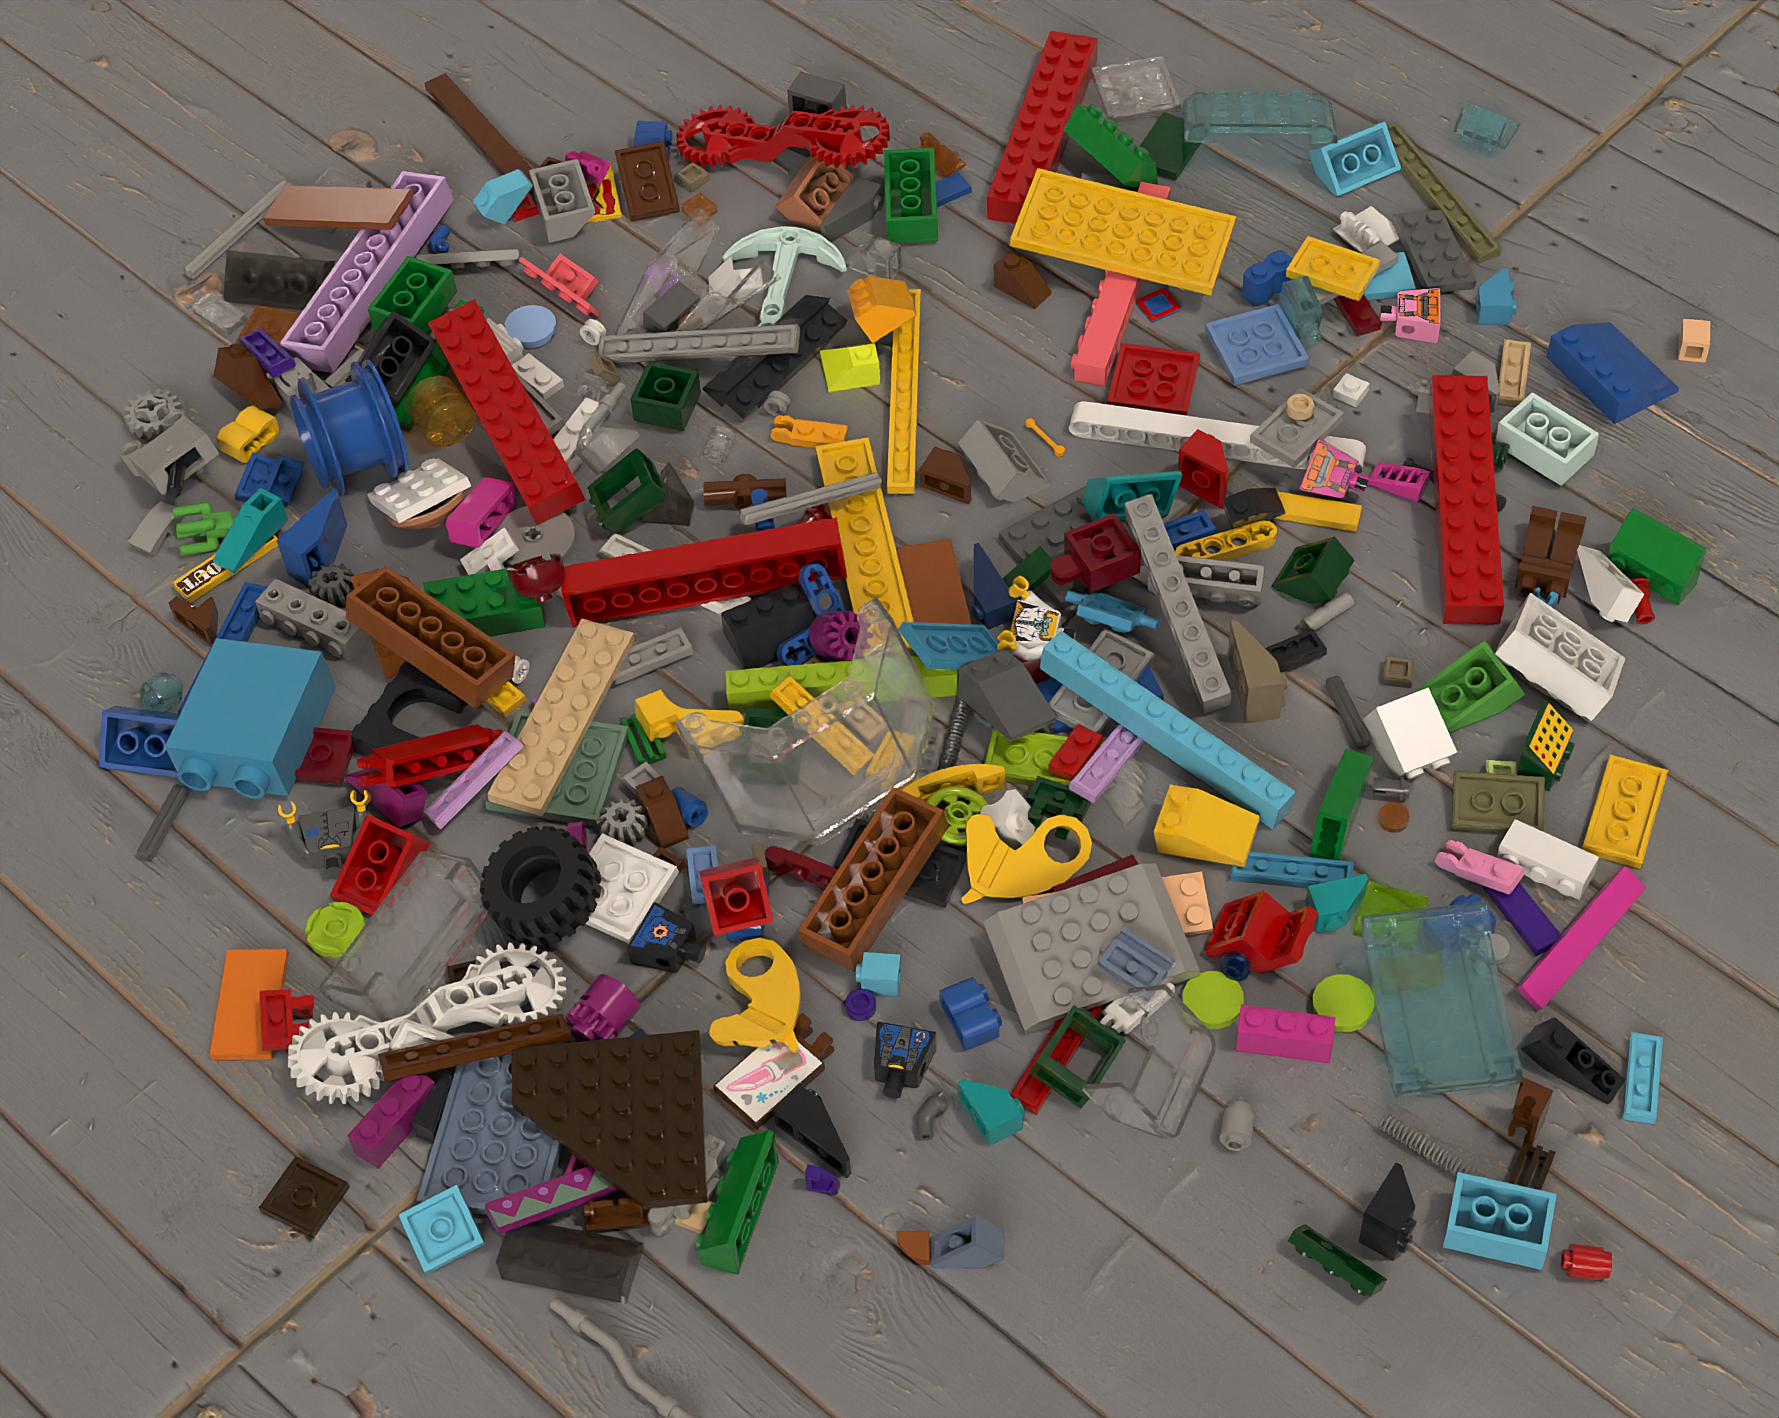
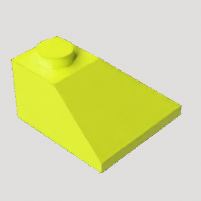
[820,343,880,392]

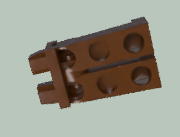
[1515,506,1587,604]

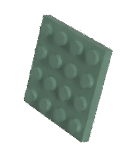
[485,710,629,827]

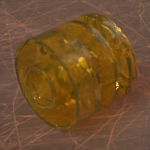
[405,376,476,448]

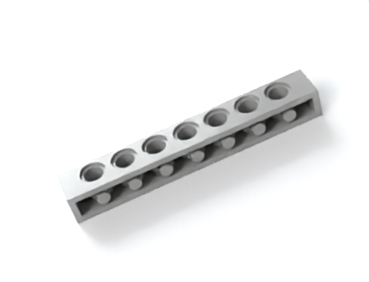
[1125,494,1231,714]

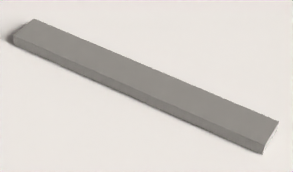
[598,324,800,363]

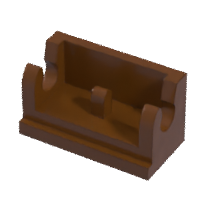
[1508,1077,1553,1147]

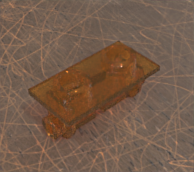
[918,132,966,177]

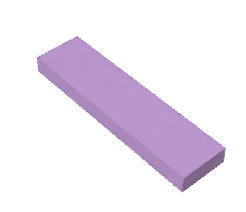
[1069,724,1145,803]
[423,731,524,829]

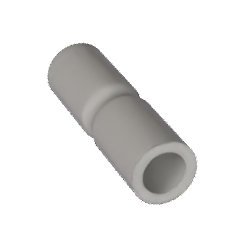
[1300,592,1354,631]

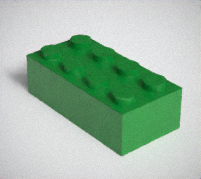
[884,148,938,243]
[423,567,545,637]

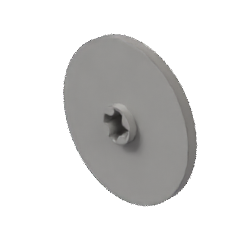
[493,506,575,568]

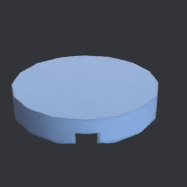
[504,305,557,349]

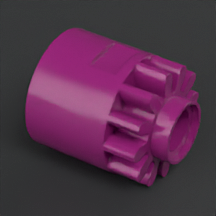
[809,611,874,660]
[565,974,640,1042]

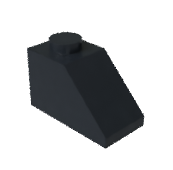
[1223,488,1286,529]

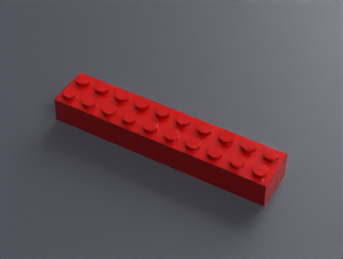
[987,31,1098,224]
[428,299,586,525]
[1429,375,1504,625]
[561,517,848,628]

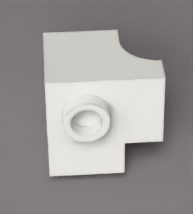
[980,789,1035,850]

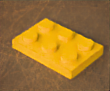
[1286,236,1380,301]

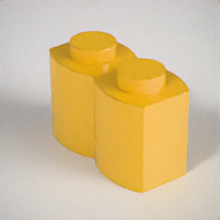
[216,405,280,463]

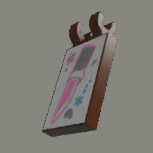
[713,1013,835,1130]

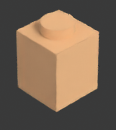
[1678,319,1711,363]

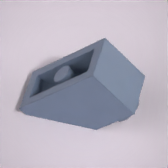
[931,1216,1004,1269]

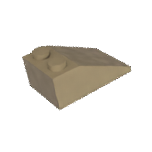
[1228,620,1287,723]

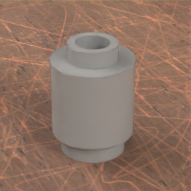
[1220,1101,1255,1151]

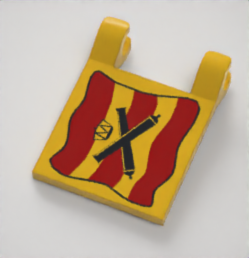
[585,162,622,223]

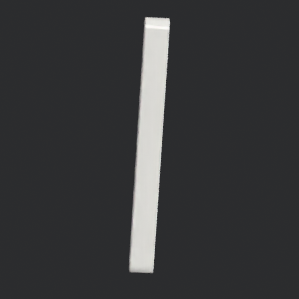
[1069,401,1366,474]

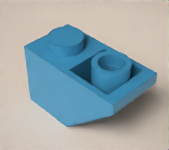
[1476,268,1517,325]

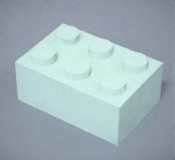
[1495,392,1599,486]

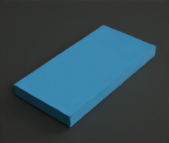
[898,622,999,669]

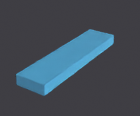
[1230,851,1354,888]

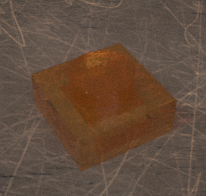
[681,192,717,224]

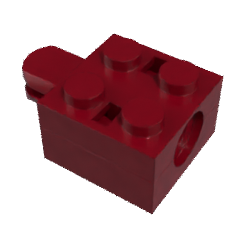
[1051,513,1141,593]

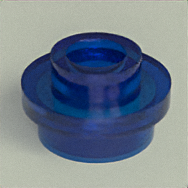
[1220,952,1250,981]

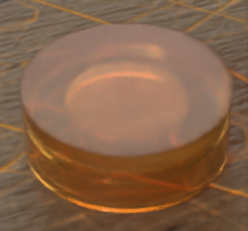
[1378,802,1409,833]

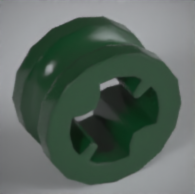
[1493,442,1509,469]

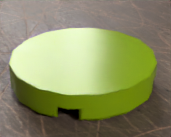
[305,902,367,958]
[1182,971,1244,1029]
[1312,974,1375,1033]

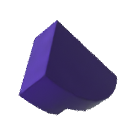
[805,1164,840,1195]

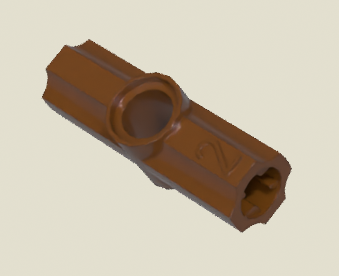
[703,474,787,510]

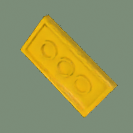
[1582,754,1668,869]

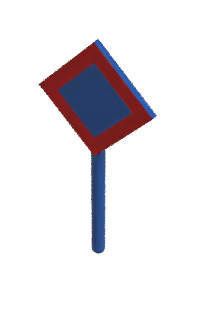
[1136,284,1181,323]

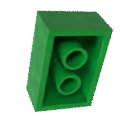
[367,256,457,333]

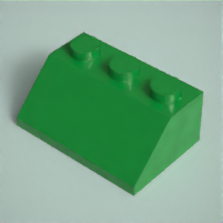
[1607,508,1707,605]

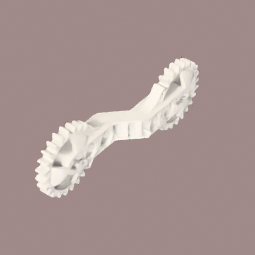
[288,943,566,1104]

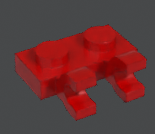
[259,989,314,1051]

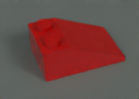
[330,814,431,919]

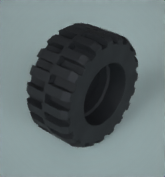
[480,826,601,946]

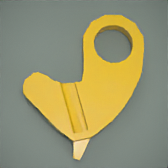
[961,814,1092,905]
[709,938,801,1053]

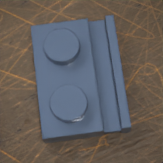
[1098,927,1175,999]

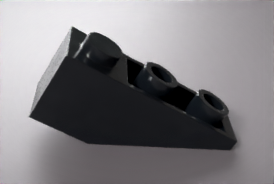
[1520,1017,1625,1104]

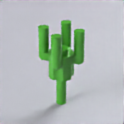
[173,502,236,556]

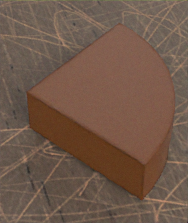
[896,1230,930,1265]

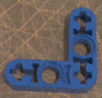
[776,564,846,666]

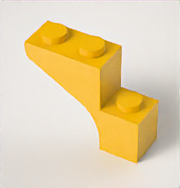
[635,689,744,756]

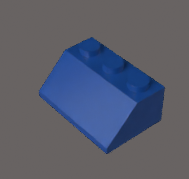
[99,706,180,777]

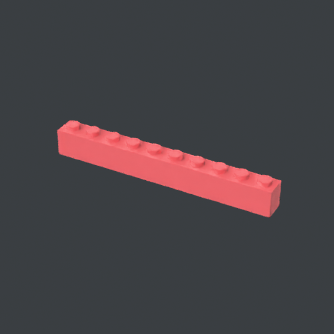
[1071,182,1171,387]

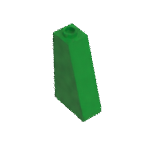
[1310,749,1374,860]

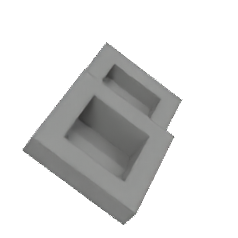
[129,501,182,556]

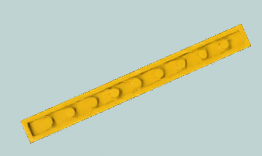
[887,289,921,494]

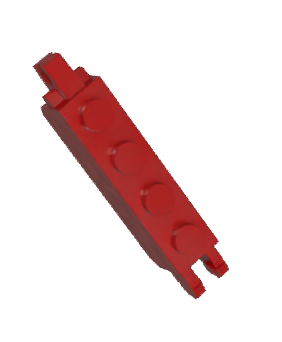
[357,724,503,787]

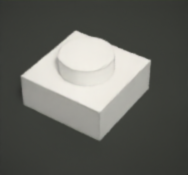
[1332,373,1370,407]

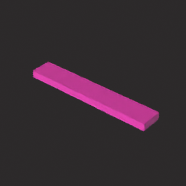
[1516,866,1646,1011]

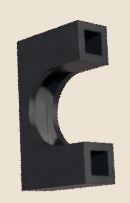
[351,661,468,756]

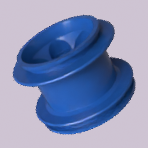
[290,360,409,496]

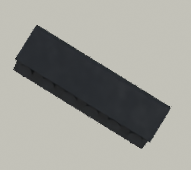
[702,295,848,419]

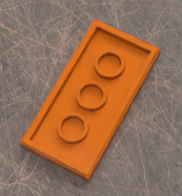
[209,949,289,1061]

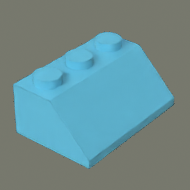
[1308,121,1401,196]

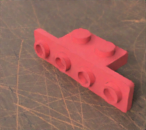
[518,254,601,317]

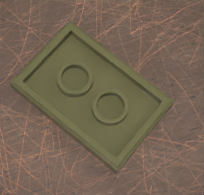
[1451,771,1545,834]

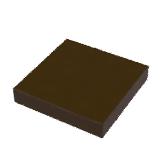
[259,1156,350,1239]

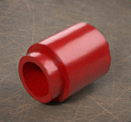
[1561,1243,1612,1281]

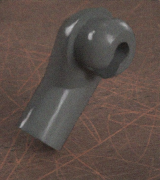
[916,1095,948,1141]

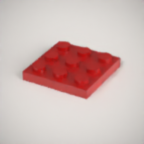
[1107,343,1200,416]

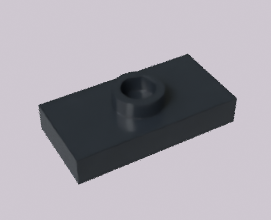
[1265,629,1327,672]

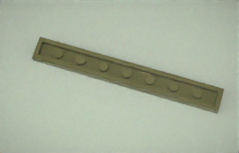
[1387,122,1501,263]

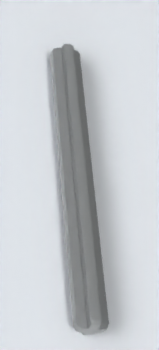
[184,180,291,279]
[739,473,882,525]

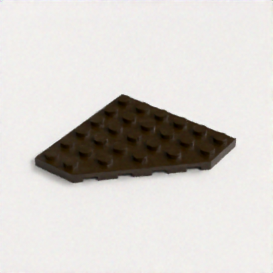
[512,1030,708,1209]

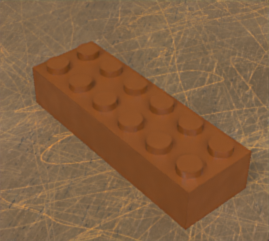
[346,566,515,709]
[798,787,948,972]

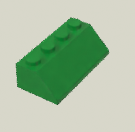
[1063,104,1158,188]
[696,1130,779,1275]

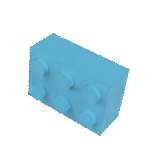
[1443,1172,1557,1270]

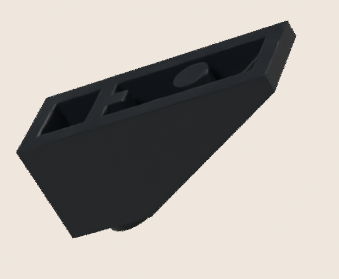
[773,1084,851,1178]

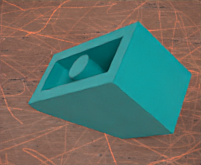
[1306,874,1368,932]
[958,1079,1025,1146]

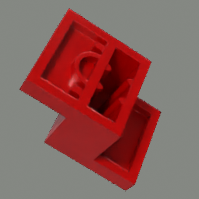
[1203,891,1318,974]

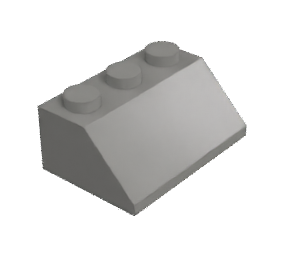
[529,159,595,243]
[958,419,1051,502]

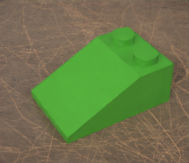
[1414,640,1525,733]

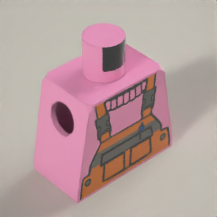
[1380,288,1440,343]

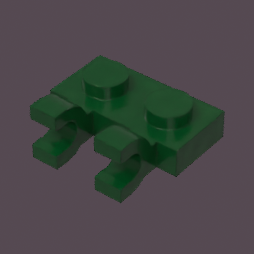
[1027,776,1092,840]

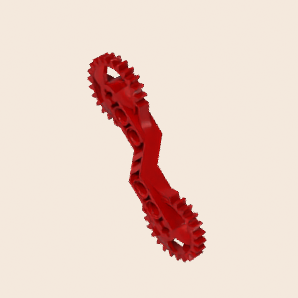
[676,105,891,169]

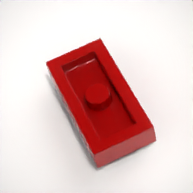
[1049,724,1103,781]

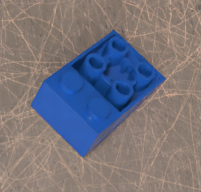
[277,488,347,588]

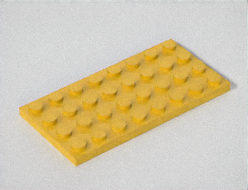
[1009,168,1236,296]

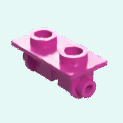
[565,150,611,185]

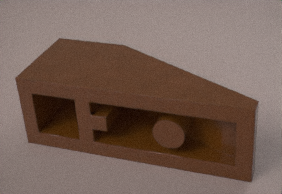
[213,344,282,410]

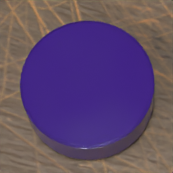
[845,989,876,1021]

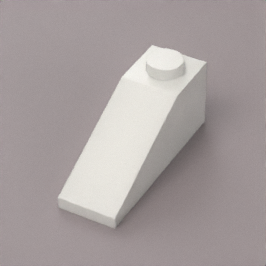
[1577,545,1644,622]

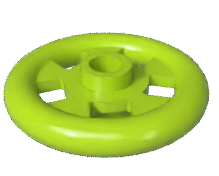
[926,786,989,846]

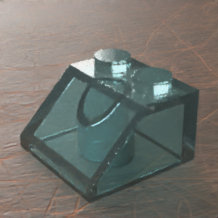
[1453,102,1521,152]

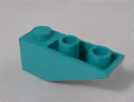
[213,488,288,574]

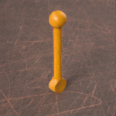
[1025,418,1065,457]

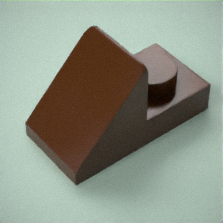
[169,596,218,646]

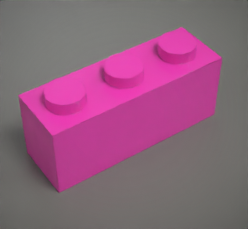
[446,477,516,548]
[1236,1005,1335,1063]

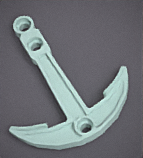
[722,226,847,327]

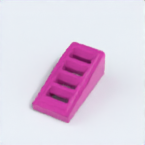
[1368,462,1430,502]

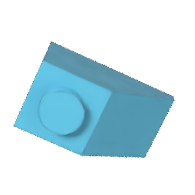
[472,169,533,224]

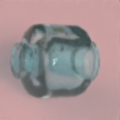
[140,672,183,712]

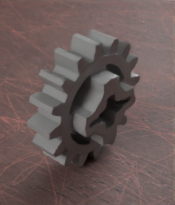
[124,389,183,440]

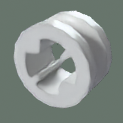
[580,319,606,345]
[512,655,530,684]

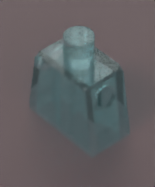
[1278,276,1323,344]

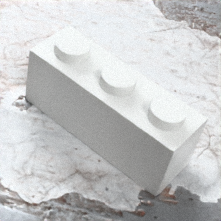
[1497,819,1599,900]

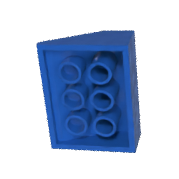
[1547,322,1679,424]

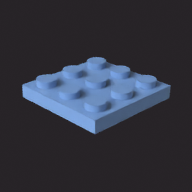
[1205,304,1309,385]

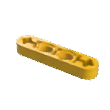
[1175,520,1277,561]

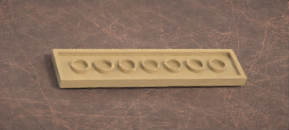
[487,619,635,816]

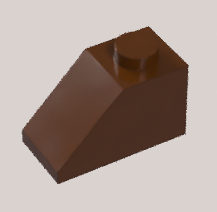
[994,250,1051,309]
[920,446,971,504]
[635,776,689,849]

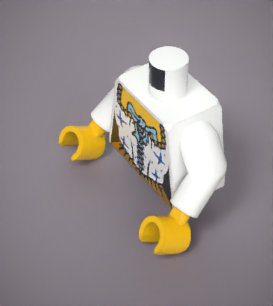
[997,576,1076,662]

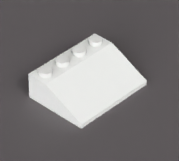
[1495,593,1625,721]

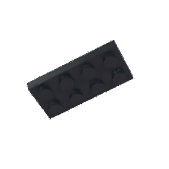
[834,818,967,908]

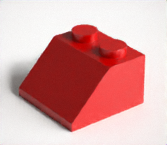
[1178,429,1228,509]
[698,857,774,936]

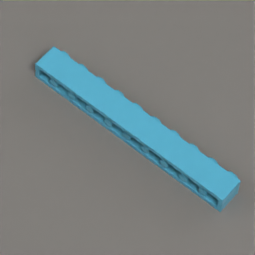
[1040,631,1296,830]

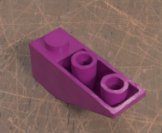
[345,768,428,827]

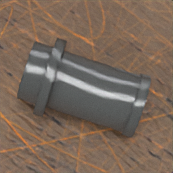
[1373,777,1410,800]

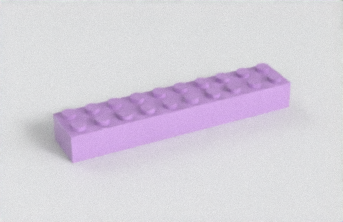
[280,171,454,373]

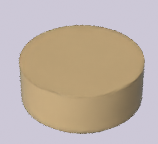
[1286,394,1314,420]

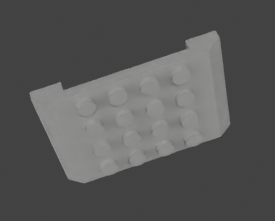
[983,863,1200,1035]

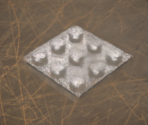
[1091,56,1181,123]

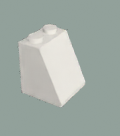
[1362,688,1457,780]

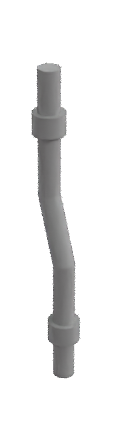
[567,382,626,474]
[550,1297,694,1418]

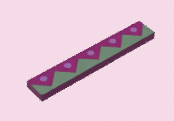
[485,1166,619,1235]

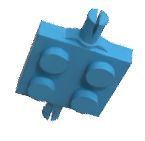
[1065,590,1160,633]

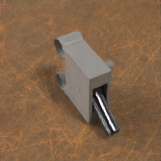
[119,409,219,497]

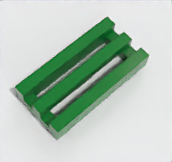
[620,714,666,766]

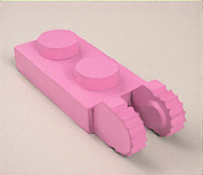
[1435,840,1524,894]

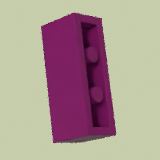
[348,1073,435,1169]

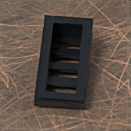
[411,1071,452,1144]

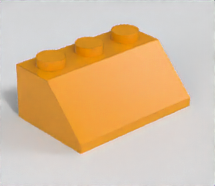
[847,276,917,343]

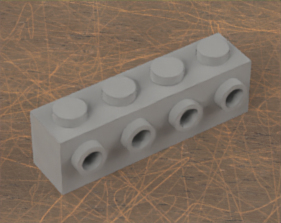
[1148,555,1265,606]
[255,578,370,661]

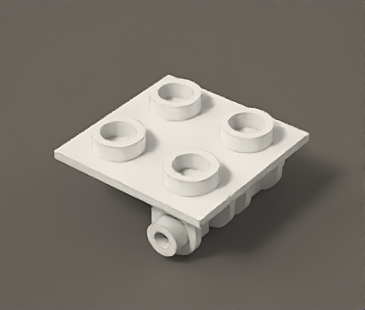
[1333,206,1400,253]

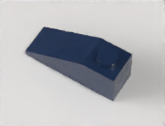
[971,543,1017,630]

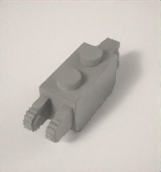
[648,1134,726,1237]

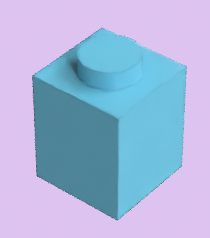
[856,952,902,997]

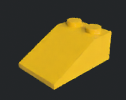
[1154,785,1260,867]

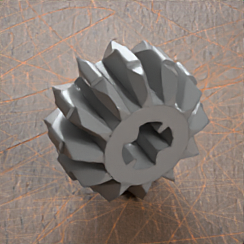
[597,798,648,846]

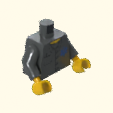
[278,789,371,877]

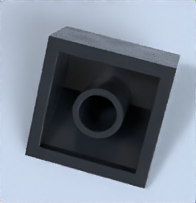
[1359,1162,1417,1261]

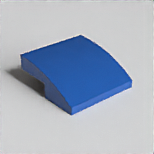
[235,452,305,506]

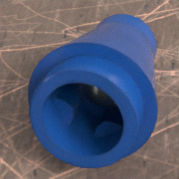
[671,787,708,826]

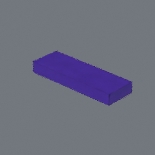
[238,328,296,378]
[1483,883,1561,956]

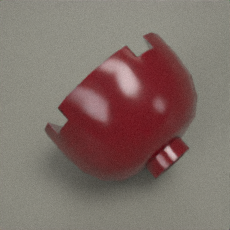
[506,553,565,602]

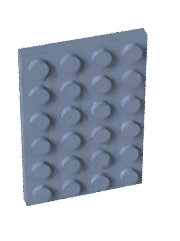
[416,1054,563,1222]

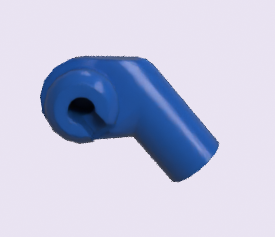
[429,225,451,254]

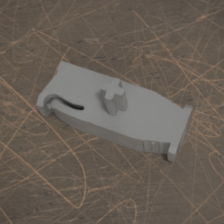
[266,357,329,411]

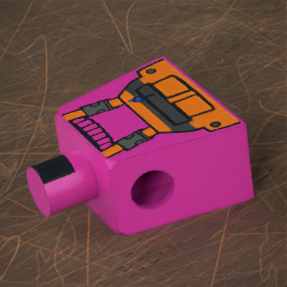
[1299,439,1370,498]

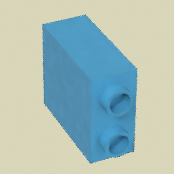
[165,638,336,799]

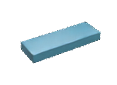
[1622,1032,1663,1125]

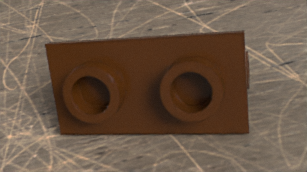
[583,1196,650,1232]

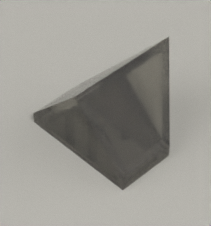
[636,462,694,526]

